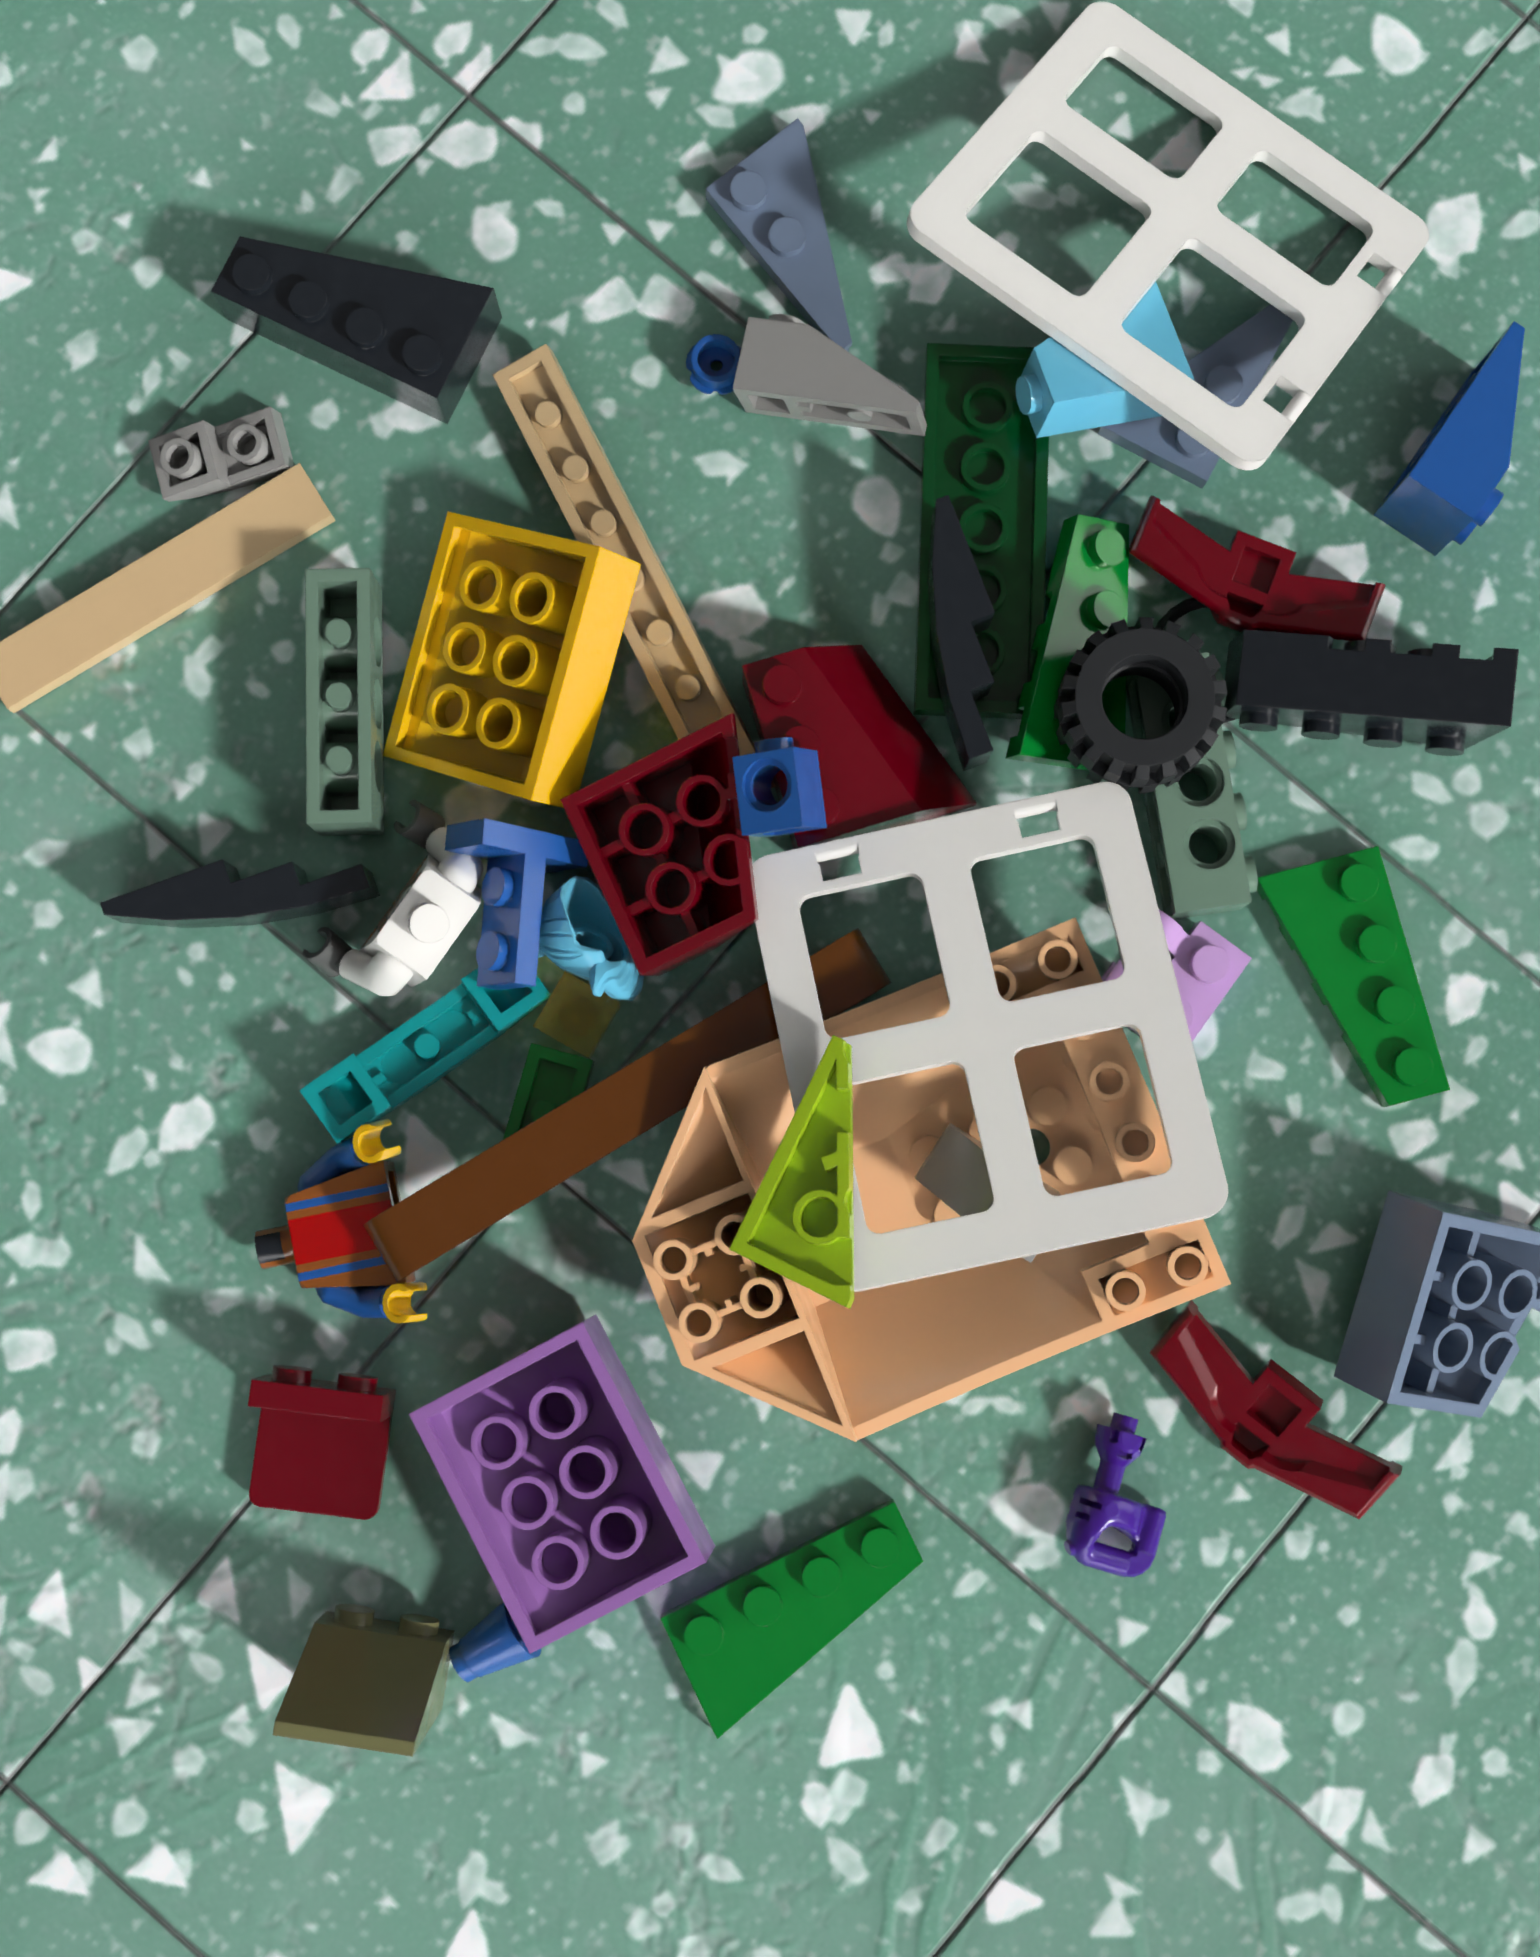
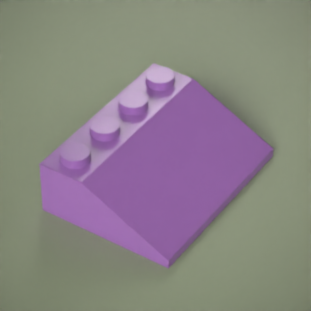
[409,1314,715,1654]

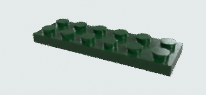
[913,343,1049,719]

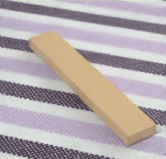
[0,463,336,713]

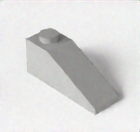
[733,314,927,436]

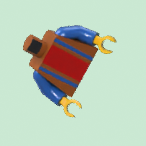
[255,1119,427,1324]

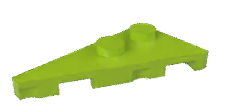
[729,1035,855,1309]

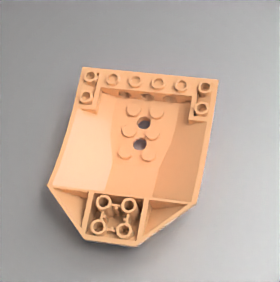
[632,917,1231,1442]

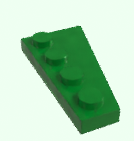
[1005,514,1129,771]

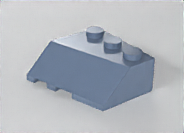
[1334,1191,1540,1418]

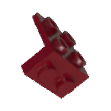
[248,1365,396,1520]

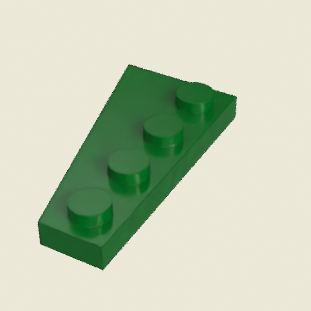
[1257,846,1450,1107]
[660,1499,923,1739]

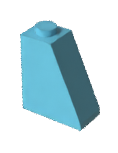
[1016,282,1194,438]

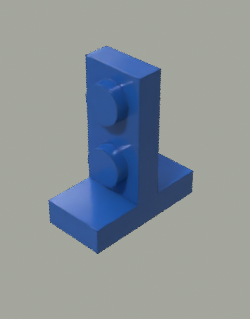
[445,818,588,990]

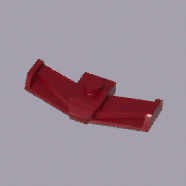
[1129,496,1386,641]
[1149,1300,1403,1520]

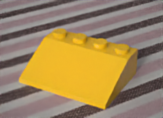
[384,511,641,808]

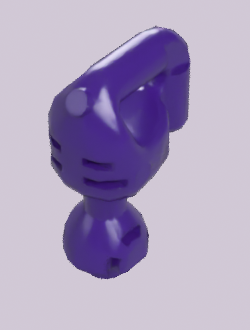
[1064,1412,1166,1577]

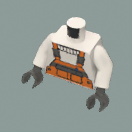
[302,800,483,996]

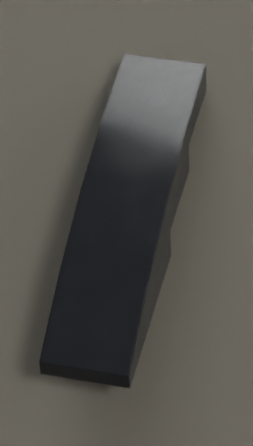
[927,495,995,771]
[100,859,380,928]

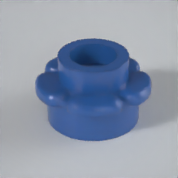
[686,334,741,395]

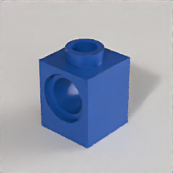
[732,737,827,837]

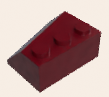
[742,645,977,849]
[560,713,759,976]

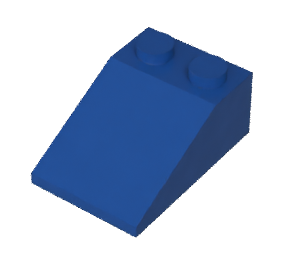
[1374,321,1525,556]

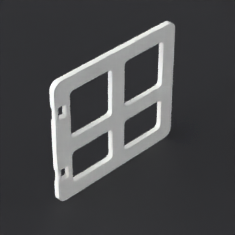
[907,1,1429,470]

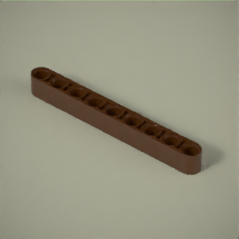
[363,928,891,1282]

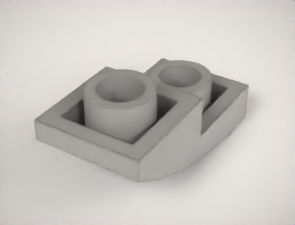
[148,407,294,502]

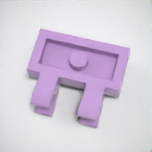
[1101,909,1252,1041]

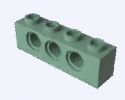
[305,568,384,836]
[1126,652,1258,920]

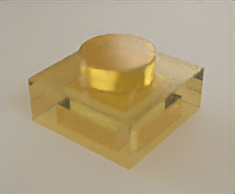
[533,971,622,1059]

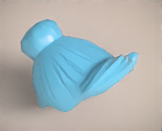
[538,876,644,1001]

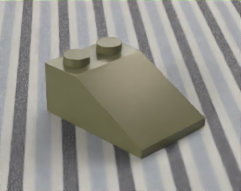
[273,1604,455,1757]

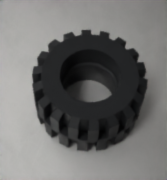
[1054,617,1227,794]

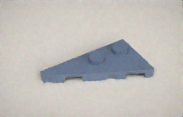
[705,118,852,352]
[1098,304,1293,489]

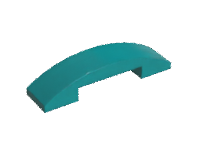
[299,968,551,1145]

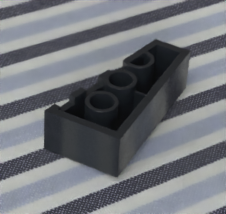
[211,236,502,424]
[1224,630,1519,756]

